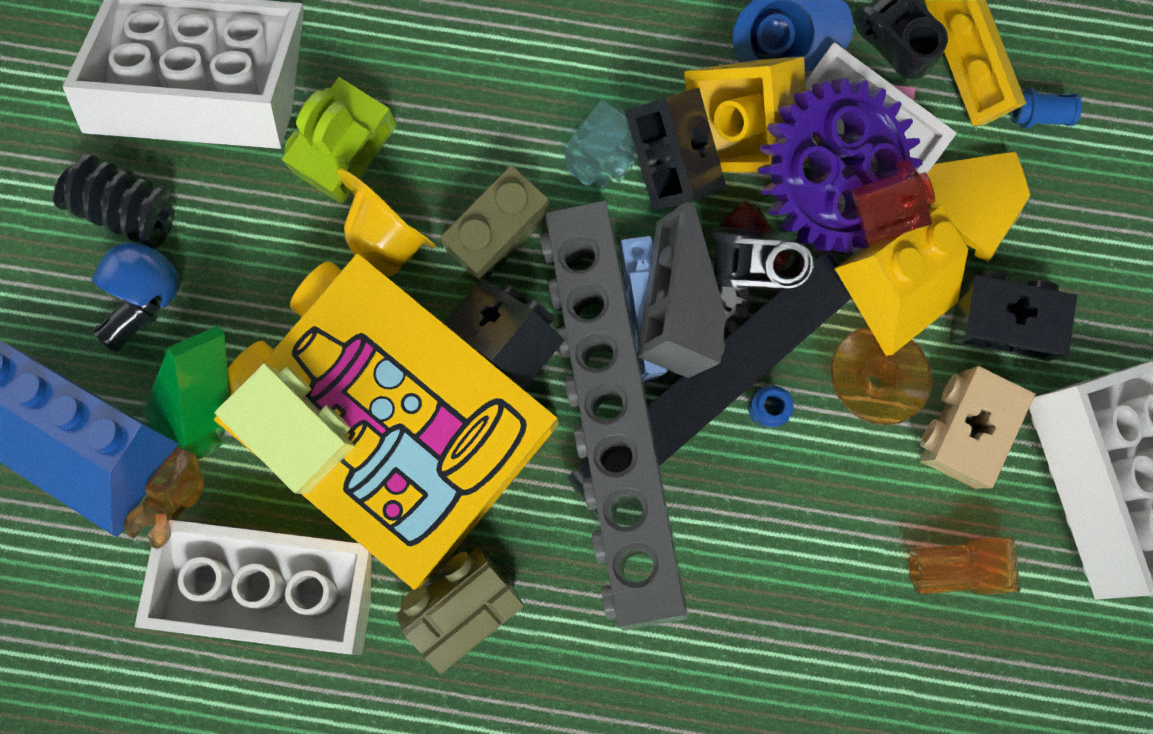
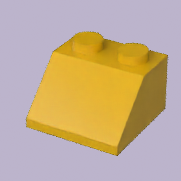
[684,57,809,172]
[835,204,968,356]

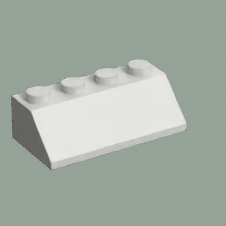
[135,518,371,655]

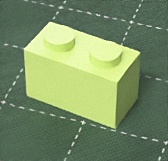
[214,363,355,494]

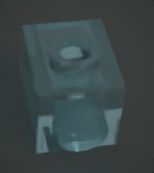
[565,100,637,190]

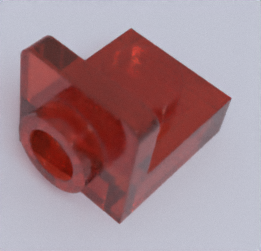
[852,160,935,245]

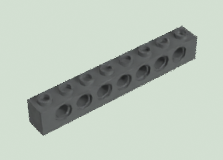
[540,200,689,631]

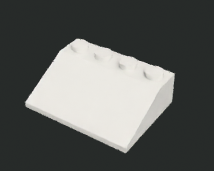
[63,0,304,149]
[1029,360,1153,600]

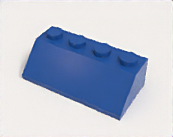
[0,340,179,537]

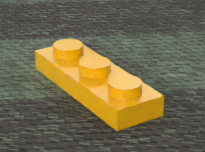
[924,0,1026,126]

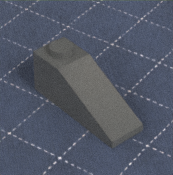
[637,201,726,378]

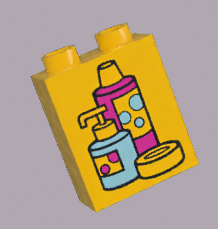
[214,253,559,590]

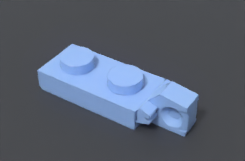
[619,236,667,381]

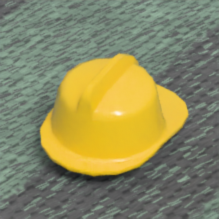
[336,168,436,276]

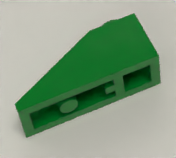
[142,325,229,464]

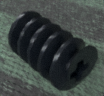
[52,153,174,249]

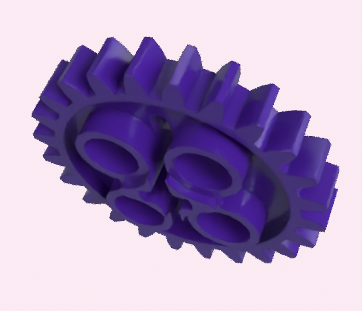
[758,78,923,252]

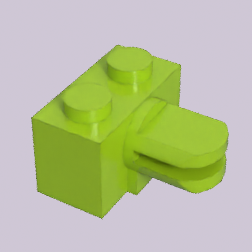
[281,77,397,205]

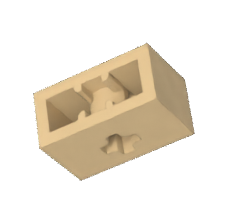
[919,366,1035,489]

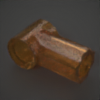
[908,537,1021,594]

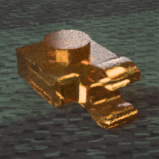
[123,447,205,550]

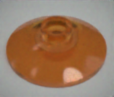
[831,326,932,425]

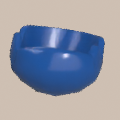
[91,243,181,308]

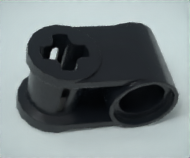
[852,0,948,79]
[712,226,813,289]

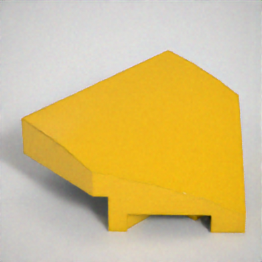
[917,151,1030,263]

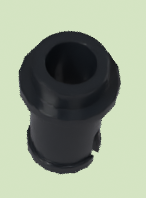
[93,298,161,352]

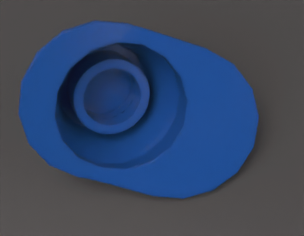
[733,0,854,72]

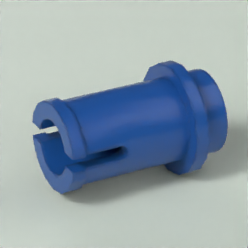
[1010,88,1082,129]
[748,385,794,427]

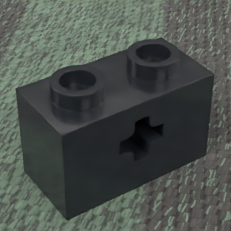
[624,88,727,210]
[949,271,1078,362]
[444,278,565,389]

